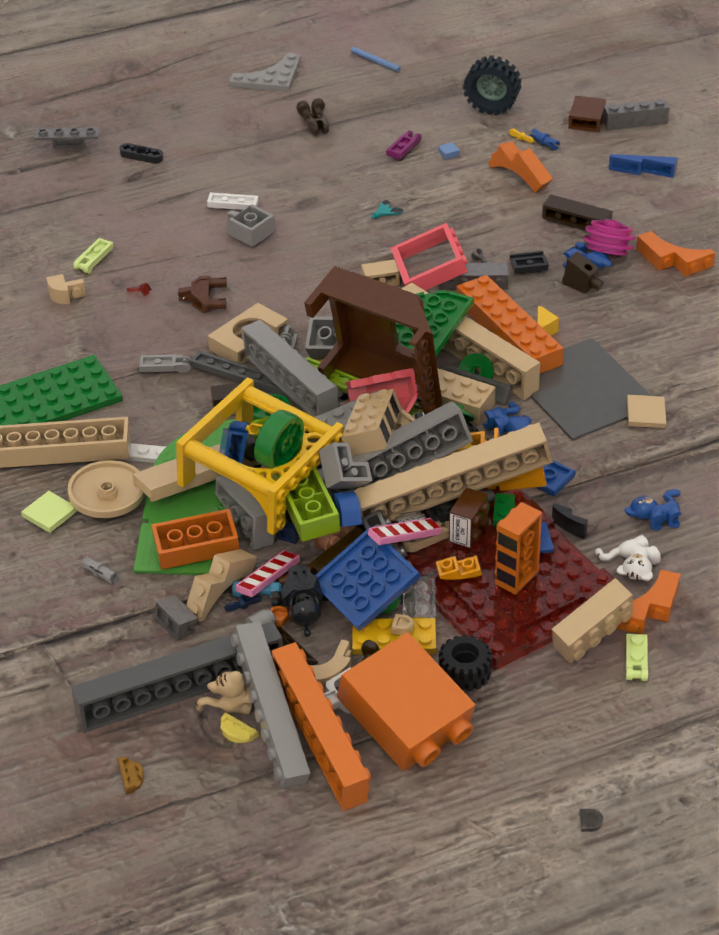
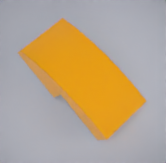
[436,555,482,580]

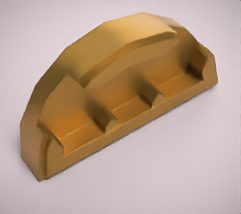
[117,757,144,795]

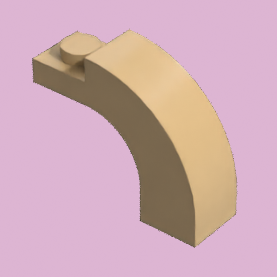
[308,639,352,693]

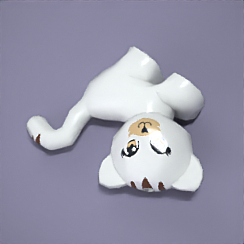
[595,535,661,582]

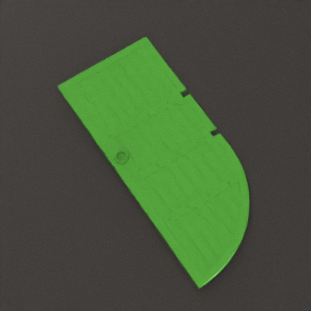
[133,419,236,575]

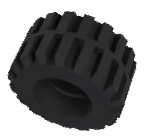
[439,635,492,691]

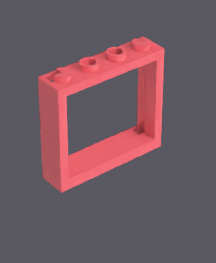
[391,223,468,290]

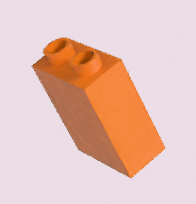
[337,632,476,771]

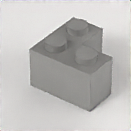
[319,442,372,489]

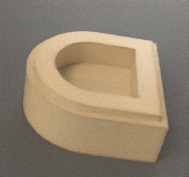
[391,614,414,635]

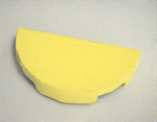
[220,712,259,743]

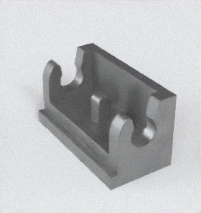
[154,595,198,641]

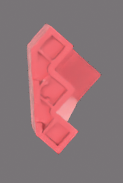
[346,368,418,413]

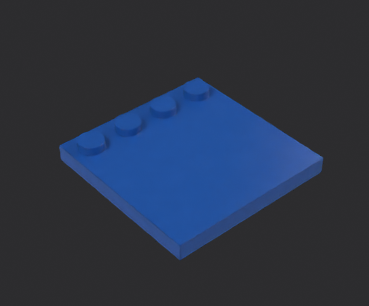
[315,527,421,632]

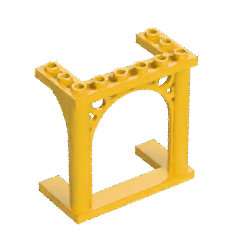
[176,377,344,536]

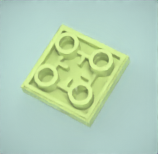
[21,491,77,533]

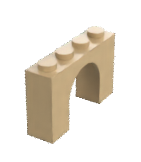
[207,303,289,364]

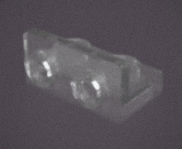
[403,576,436,618]

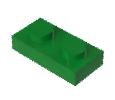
[493,493,515,526]

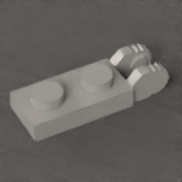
[139,354,191,373]

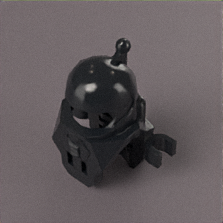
[271,565,328,637]

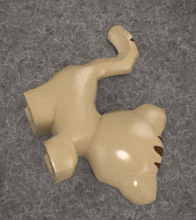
[195,671,252,714]

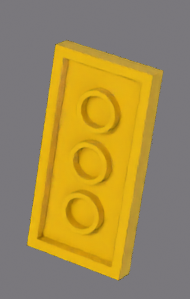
[352,618,436,655]

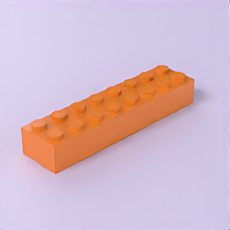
[457,275,564,374]
[272,642,371,811]

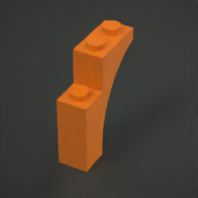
[488,141,553,193]
[636,231,715,277]
[616,570,681,634]

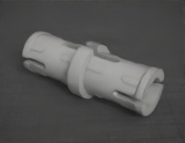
[82,556,119,584]

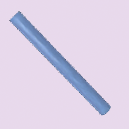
[351,47,401,72]

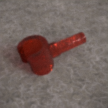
[127,283,152,296]

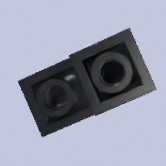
[552,503,588,539]

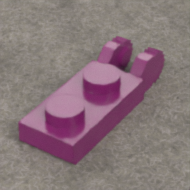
[386,131,422,160]

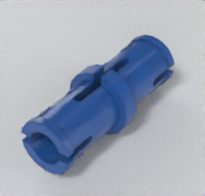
[530,129,560,150]

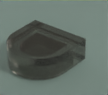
[579,809,603,832]

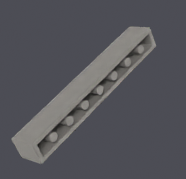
[231,622,311,788]

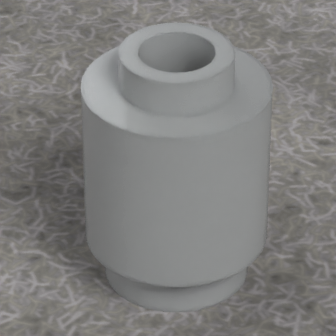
[245,609,276,625]

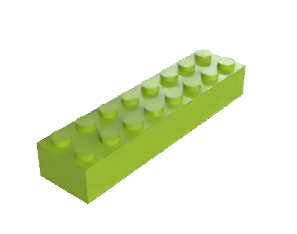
[251,416,340,542]

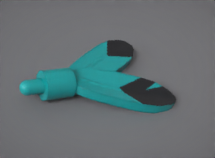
[371,200,403,219]

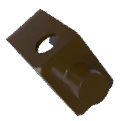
[562,251,604,293]

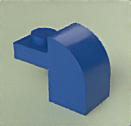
[332,491,362,527]

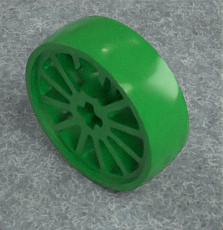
[254,410,304,469]

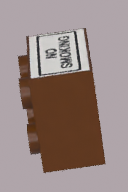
[449,487,490,548]

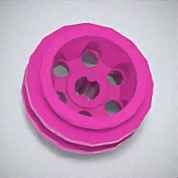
[583,219,636,255]

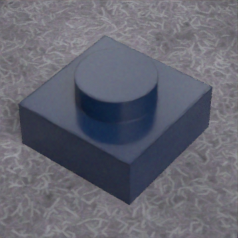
[277,522,299,544]

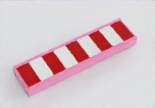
[367,518,442,545]
[236,550,300,597]

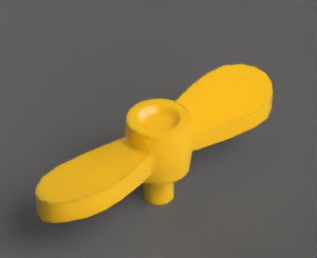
[509,128,534,143]

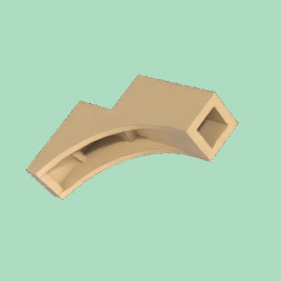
[186,549,257,622]

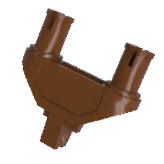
[178,275,227,312]

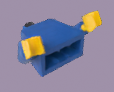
[219,421,263,464]

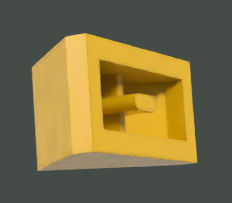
[537,306,559,336]

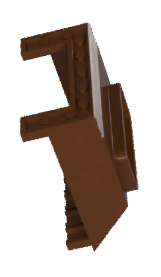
[304,266,443,415]

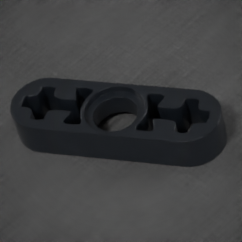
[119,143,163,164]

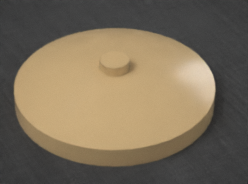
[67,460,145,518]

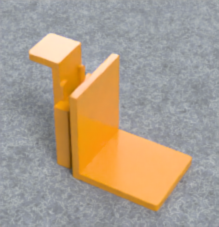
[470,428,547,491]

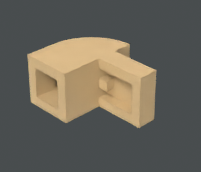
[46,274,86,304]

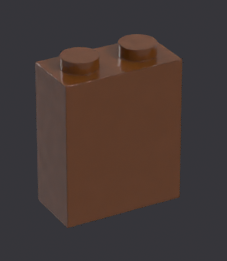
[568,95,606,133]

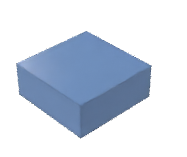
[438,142,459,159]

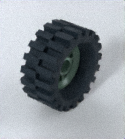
[463,55,522,115]

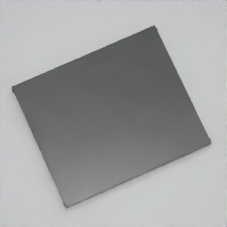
[530,338,651,441]

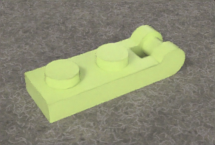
[73,238,114,274]
[626,634,648,681]

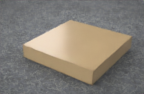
[626,395,666,428]

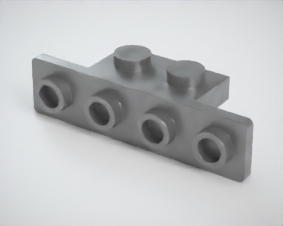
[34,127,99,148]

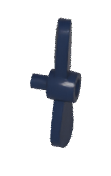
[224,596,262,612]

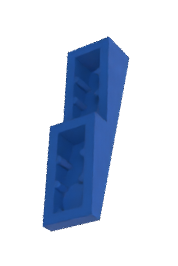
[609,154,678,178]

